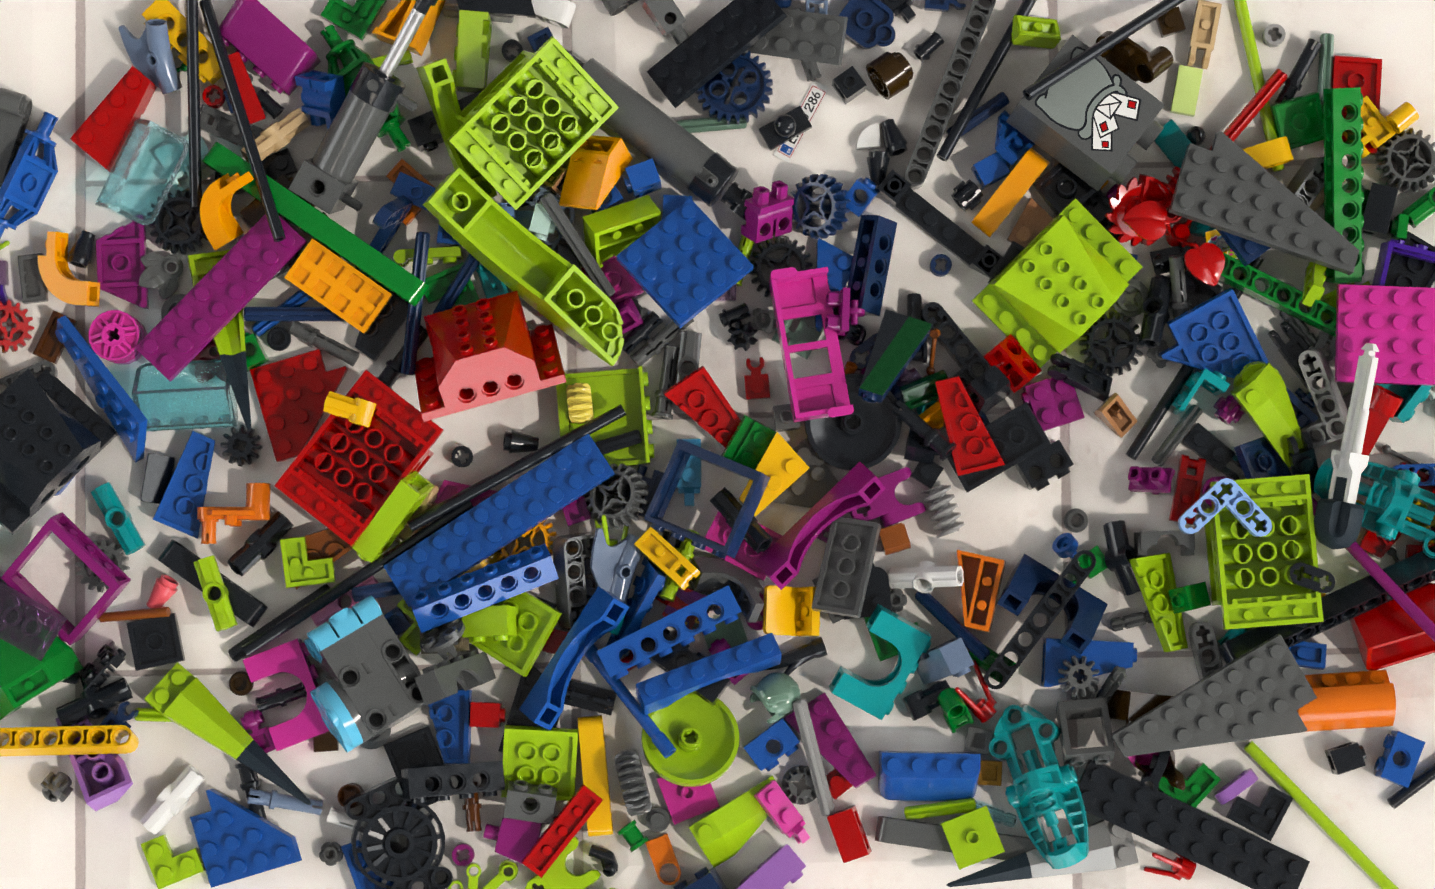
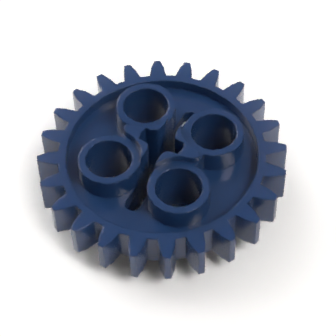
[696,51,773,125]

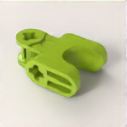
[525,836,601,889]

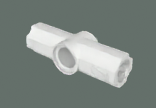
[888,561,964,593]
[140,765,206,835]

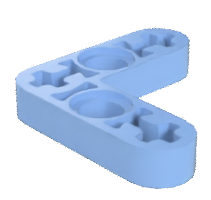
[1178,478,1272,537]

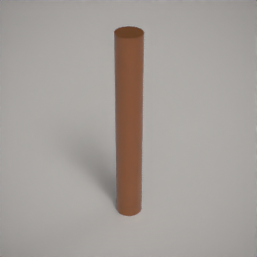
[99,607,170,622]

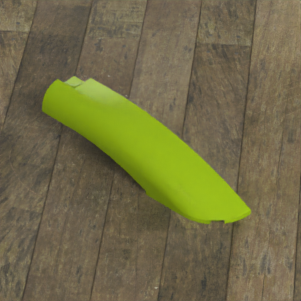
[423,167,624,366]

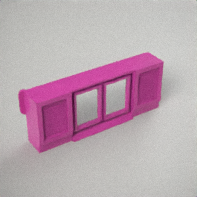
[768,267,854,423]

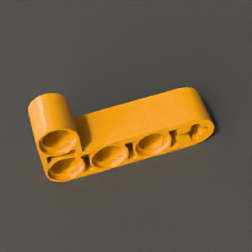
[971,148,1050,237]

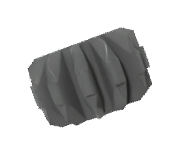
[1058,656,1100,697]

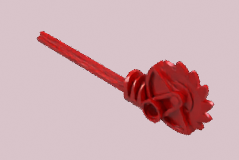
[1105,69,1287,246]

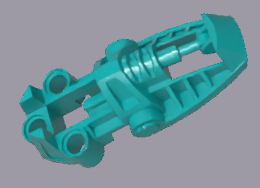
[1314,458,1435,558]
[989,704,1089,869]

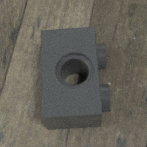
[503,780,558,825]

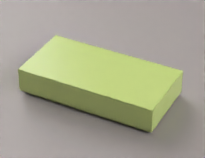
[1170,65,1203,117]

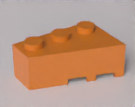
[957,550,1006,633]

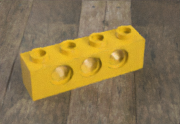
[141,0,222,85]

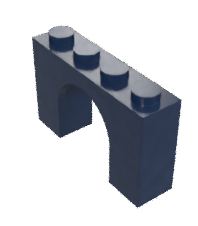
[997,554,1108,654]

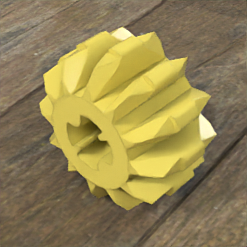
[566,383,594,424]

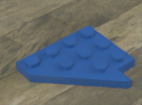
[1159,288,1269,379]
[190,789,302,888]

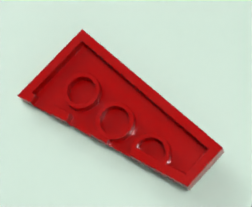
[663,366,741,448]
[935,376,1005,476]

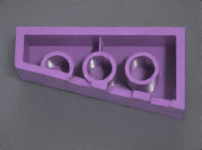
[733,844,806,889]

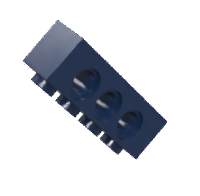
[847,215,897,316]

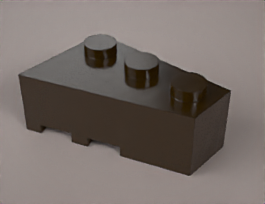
[1107,690,1173,725]

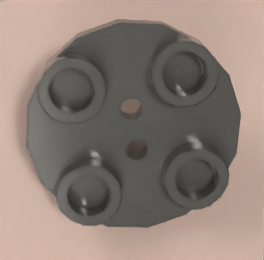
[420,618,465,660]

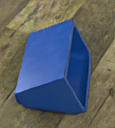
[878,751,981,801]

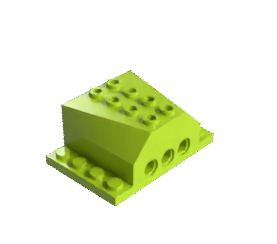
[447,36,619,210]
[971,198,1143,368]
[1203,474,1324,630]

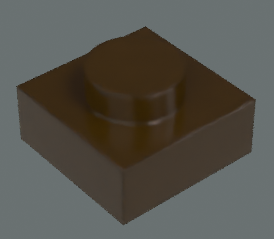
[1156,6,1186,38]

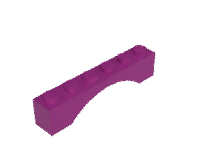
[755,462,886,590]

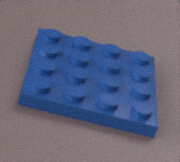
[616,198,754,328]

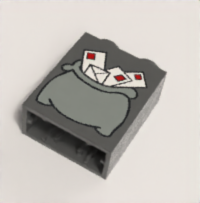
[1006,35,1165,191]

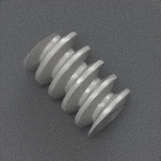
[921,485,964,538]

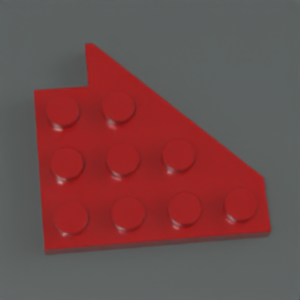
[250,349,348,462]

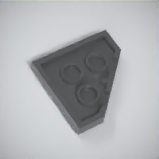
[748,438,838,508]

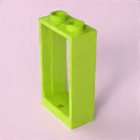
[352,471,434,563]

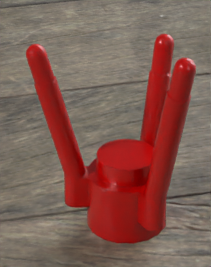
[955,660,997,723]
[1144,853,1196,881]

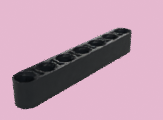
[984,550,1096,689]

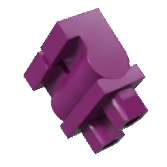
[741,180,794,243]

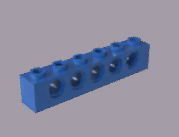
[408,543,559,633]
[596,585,742,680]

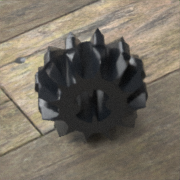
[220,425,263,467]

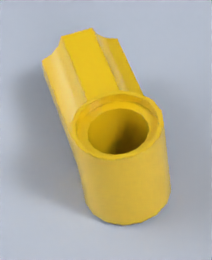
[1385,102,1419,134]
[323,391,376,428]

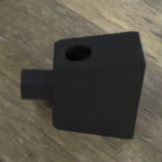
[966,365,1011,417]

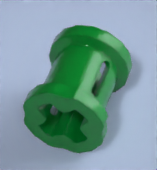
[617,819,648,852]

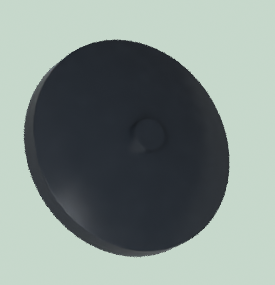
[804,374,902,470]

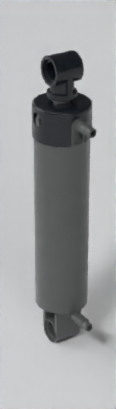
[564,48,753,221]

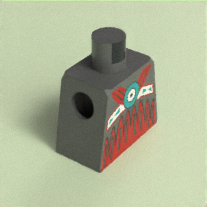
[642,0,689,45]

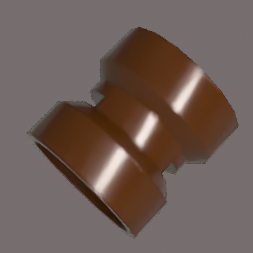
[337,783,364,809]

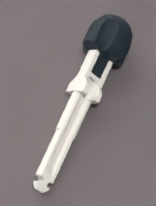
[1314,343,1379,549]

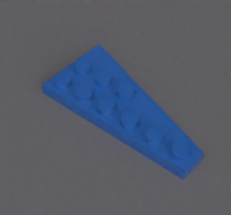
[55,315,148,463]

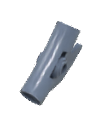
[118,19,183,94]
[590,528,643,604]

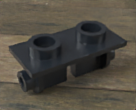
[1150,241,1197,275]
[564,680,617,715]

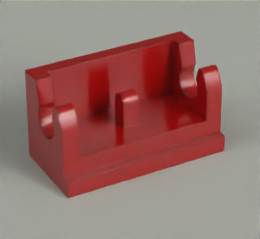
[827,805,872,863]

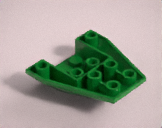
[0,599,84,720]

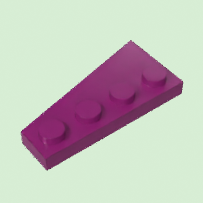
[784,693,877,789]

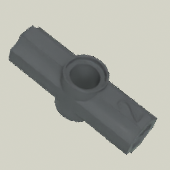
[674,331,702,404]

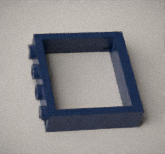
[644,439,770,559]

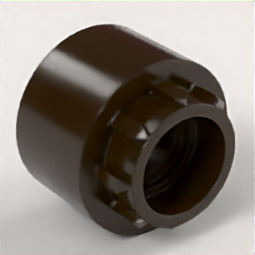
[866,52,913,100]

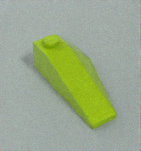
[1230,362,1304,468]

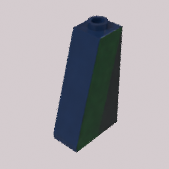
[858,309,932,403]

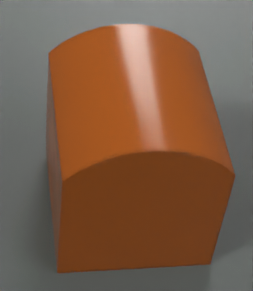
[879,523,911,556]

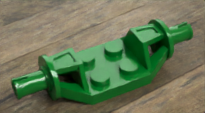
[320,25,411,152]

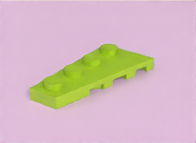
[1129,553,1188,652]

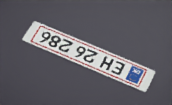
[774,80,829,163]

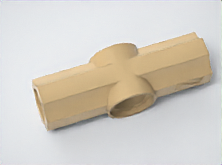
[240,108,311,163]

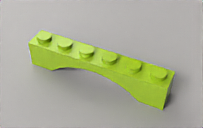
[416,58,497,198]

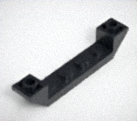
[877,169,1006,278]

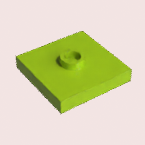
[940,805,1005,870]

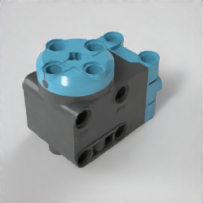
[304,595,425,753]

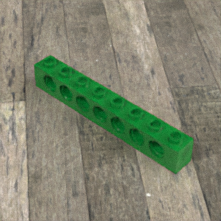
[1323,87,1365,283]

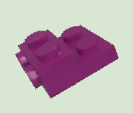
[1021,378,1085,431]

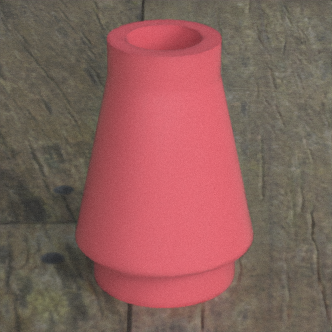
[146,574,179,608]

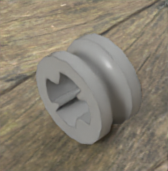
[1262,24,1286,47]

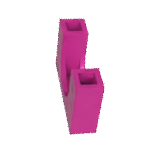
[243,638,329,751]

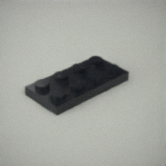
[947,402,1052,493]

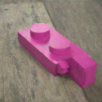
[754,780,810,844]

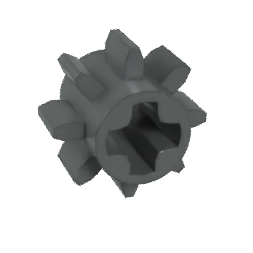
[41,772,73,802]

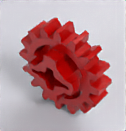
[0,300,34,353]

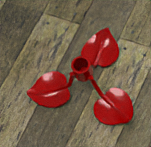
[1122,201,1225,286]

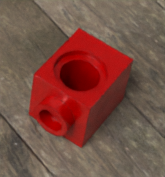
[470,702,506,728]

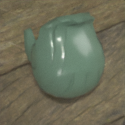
[750,672,801,724]

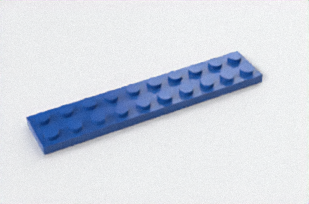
[383,434,615,608]

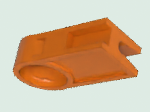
[645,834,681,885]

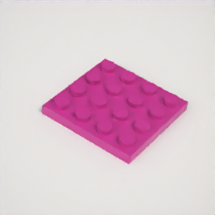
[1335,284,1435,386]

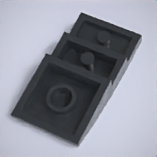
[1033,163,1120,243]

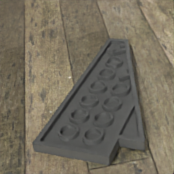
[1169,131,1359,275]
[1110,634,1317,757]

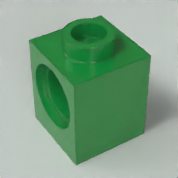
[245,332,269,372]
[1168,582,1211,614]

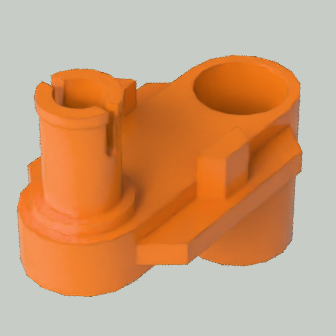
[197,483,271,544]

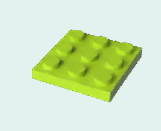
[469,592,562,677]
[501,725,578,801]

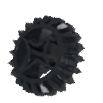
[148,190,209,255]
[749,236,813,298]
[1078,311,1144,377]

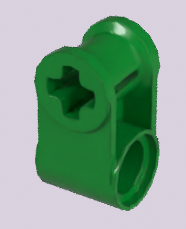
[938,688,974,734]

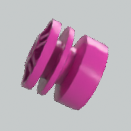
[89,310,147,365]

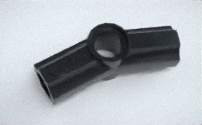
[710,487,773,554]
[227,511,294,576]
[1103,520,1141,596]

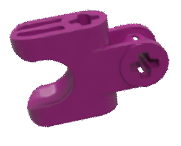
[850,467,926,528]

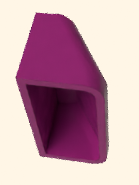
[219,0,321,96]

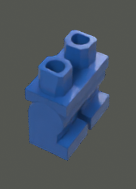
[295,70,346,129]

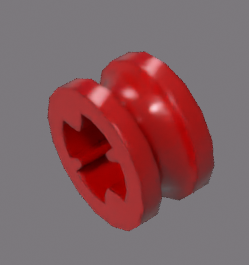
[202,85,226,108]

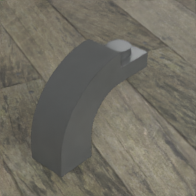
[689,557,764,623]

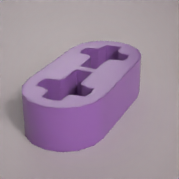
[1214,768,1258,805]

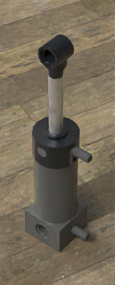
[289,0,438,214]

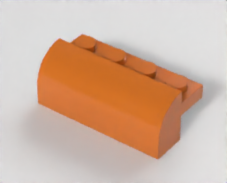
[1296,670,1396,732]

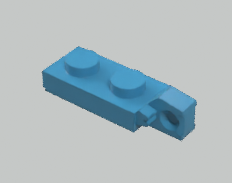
[677,439,701,506]

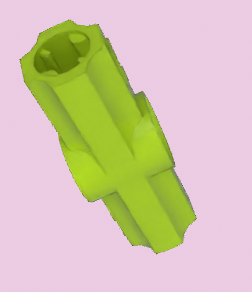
[193,555,238,632]

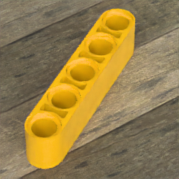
[578,715,613,837]

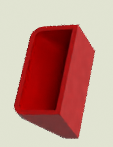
[1350,583,1435,671]

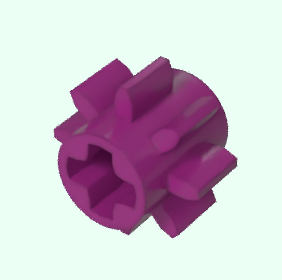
[1213,395,1244,425]

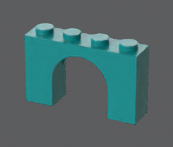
[829,604,932,720]

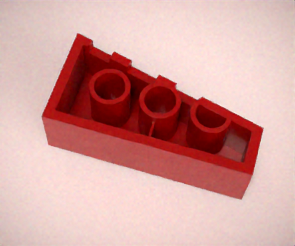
[70,66,157,174]

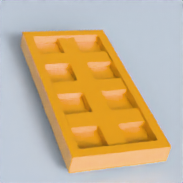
[284,238,392,334]

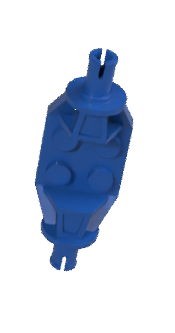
[0,111,59,239]

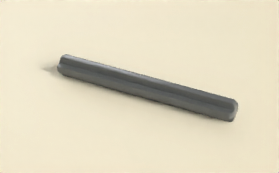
[540,193,615,297]

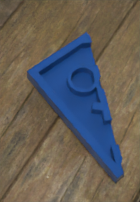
[815,238,853,332]

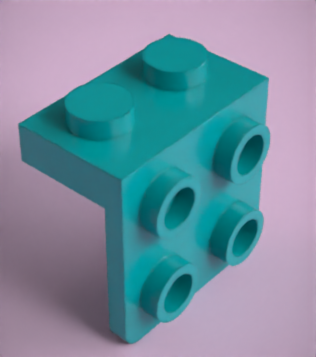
[1172,368,1230,415]
[1377,384,1432,423]

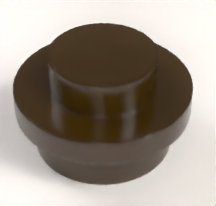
[229,671,254,696]

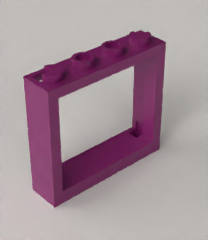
[1,512,131,645]

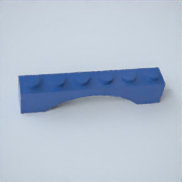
[519,586,630,730]
[636,633,782,715]

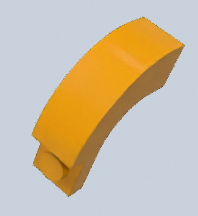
[200,171,254,251]
[38,231,100,307]

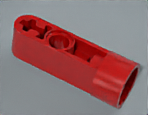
[1339,384,1404,456]

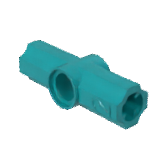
[91,482,146,555]

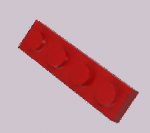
[522,784,603,878]

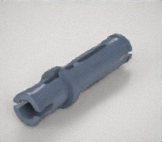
[247,788,323,816]

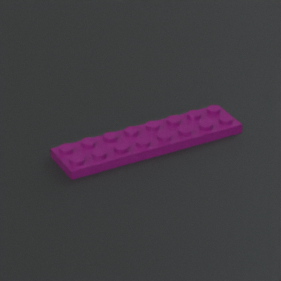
[135,214,307,382]

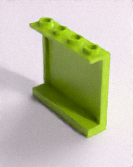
[556,366,655,466]

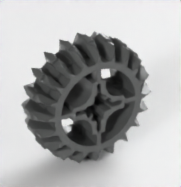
[1375,128,1435,193]
[585,464,649,529]
[614,750,652,816]

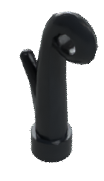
[766,637,828,675]

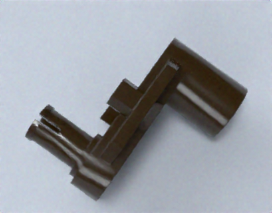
[1095,31,1173,83]

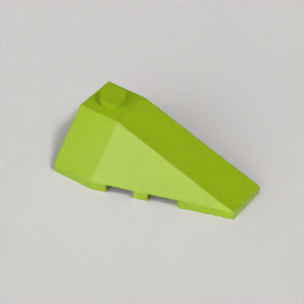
[689,775,775,868]

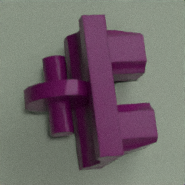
[825,287,865,336]
[1128,466,1175,495]

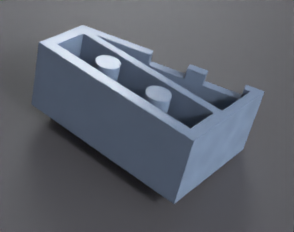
[916,638,974,685]

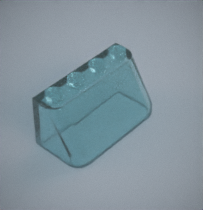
[95,119,189,225]
[131,359,238,432]

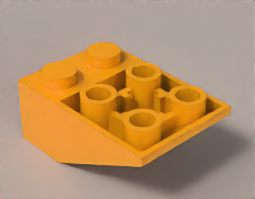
[559,135,633,210]

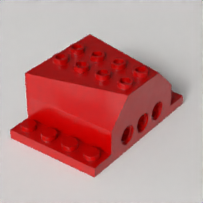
[415,291,567,422]
[274,370,444,547]

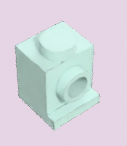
[529,203,556,242]

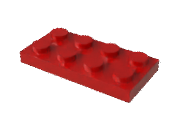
[1332,56,1382,155]

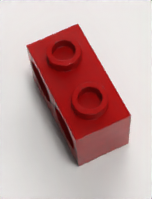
[983,334,1042,394]

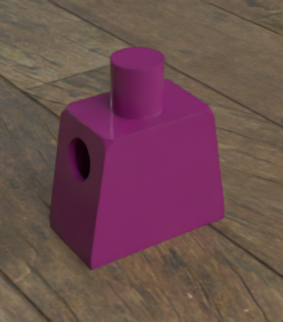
[483,817,543,864]

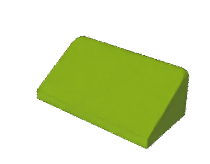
[1012,15,1061,49]

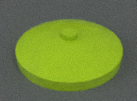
[641,692,739,787]

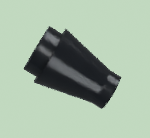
[880,119,908,156]
[866,151,890,185]
[68,231,95,268]
[503,430,539,453]

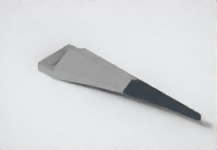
[946,820,1139,887]

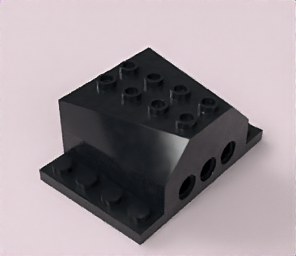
[0,368,117,535]

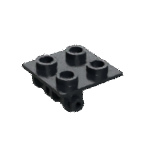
[80,641,126,692]

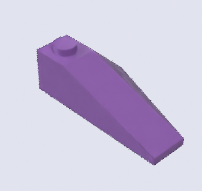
[56,718,133,811]

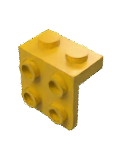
[763,585,820,637]

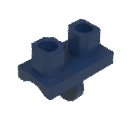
[1286,387,1319,430]

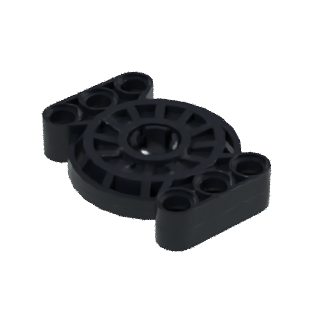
[344,775,453,889]

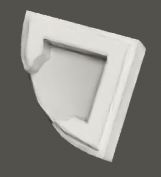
[857,123,881,149]

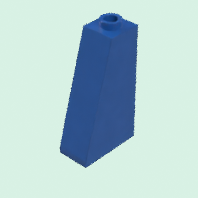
[1041,638,1137,687]

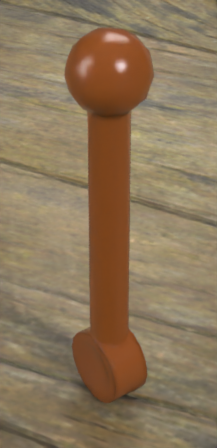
[926,328,941,375]

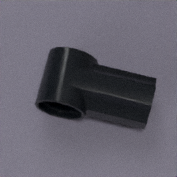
[902,680,950,721]

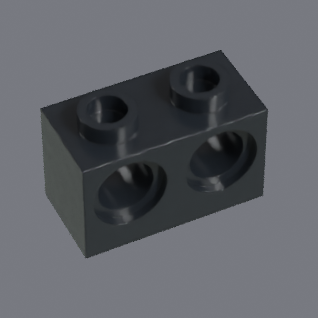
[1015,440,1074,491]

